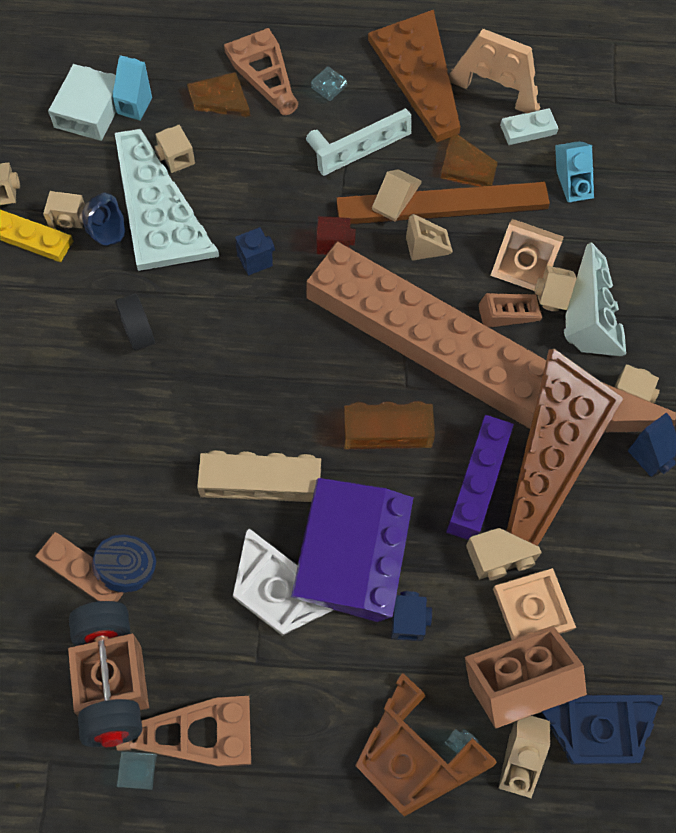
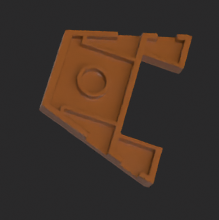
[356,673,497,816]

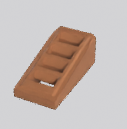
[479,293,542,327]

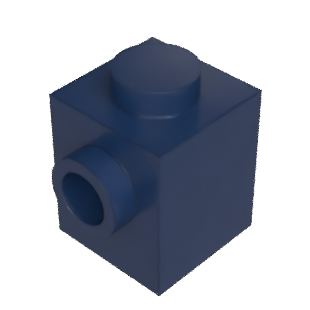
[235,227,275,276]
[391,591,432,641]

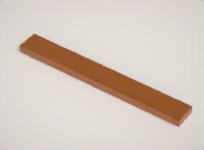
[336,182,550,225]

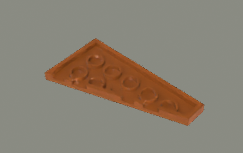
[368,10,460,142]
[506,349,623,546]

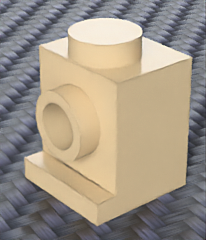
[43,191,85,229]

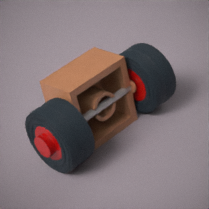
[68,601,149,747]

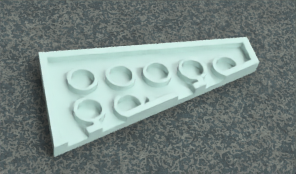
[115,129,219,271]

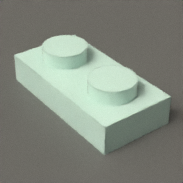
[500,108,558,145]

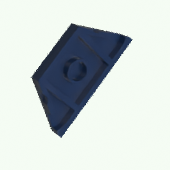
[542,695,663,765]

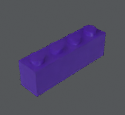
[446,415,514,540]

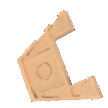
[449,29,540,113]

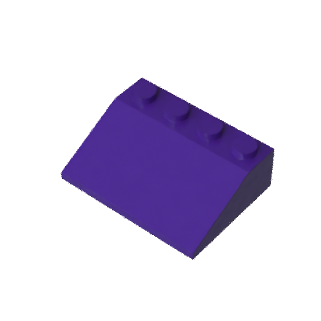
[291,478,414,622]

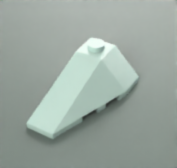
[564,242,626,356]

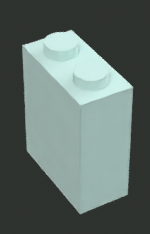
[48,64,116,141]

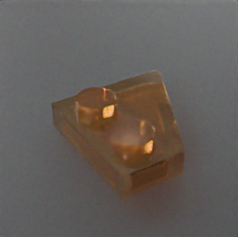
[187,72,250,117]
[440,135,498,187]

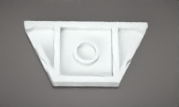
[233,529,333,636]

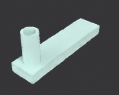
[306,108,411,176]

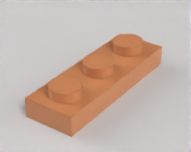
[35,532,124,602]

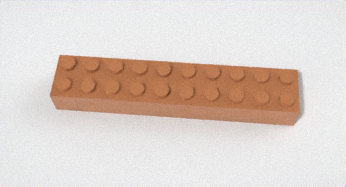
[307,241,546,429]

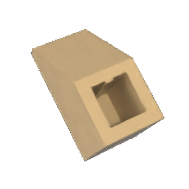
[466,528,542,580]
[499,716,550,798]

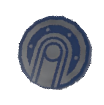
[92,535,156,593]

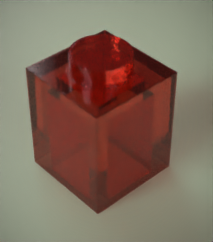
[317,216,356,255]

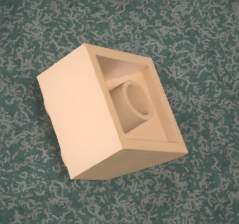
[491,219,563,291]

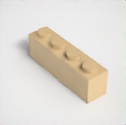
[197,450,321,502]

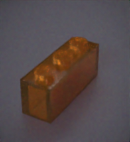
[344,401,435,449]

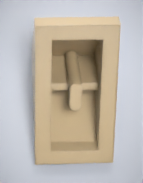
[372,169,421,222]
[406,214,453,260]

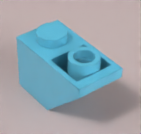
[112,56,152,120]
[555,141,594,202]

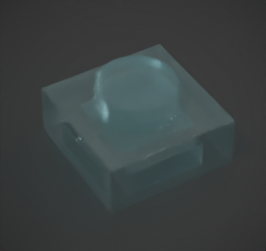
[311,66,347,101]
[444,729,479,754]
[117,752,157,790]

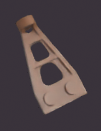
[224,28,298,115]
[116,696,251,767]

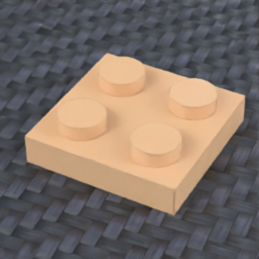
[493,568,576,640]

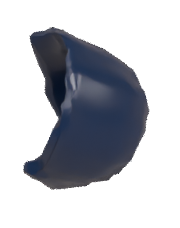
[82,192,125,245]

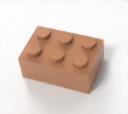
[465,626,587,729]

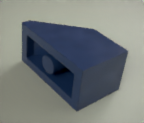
[628,412,676,477]

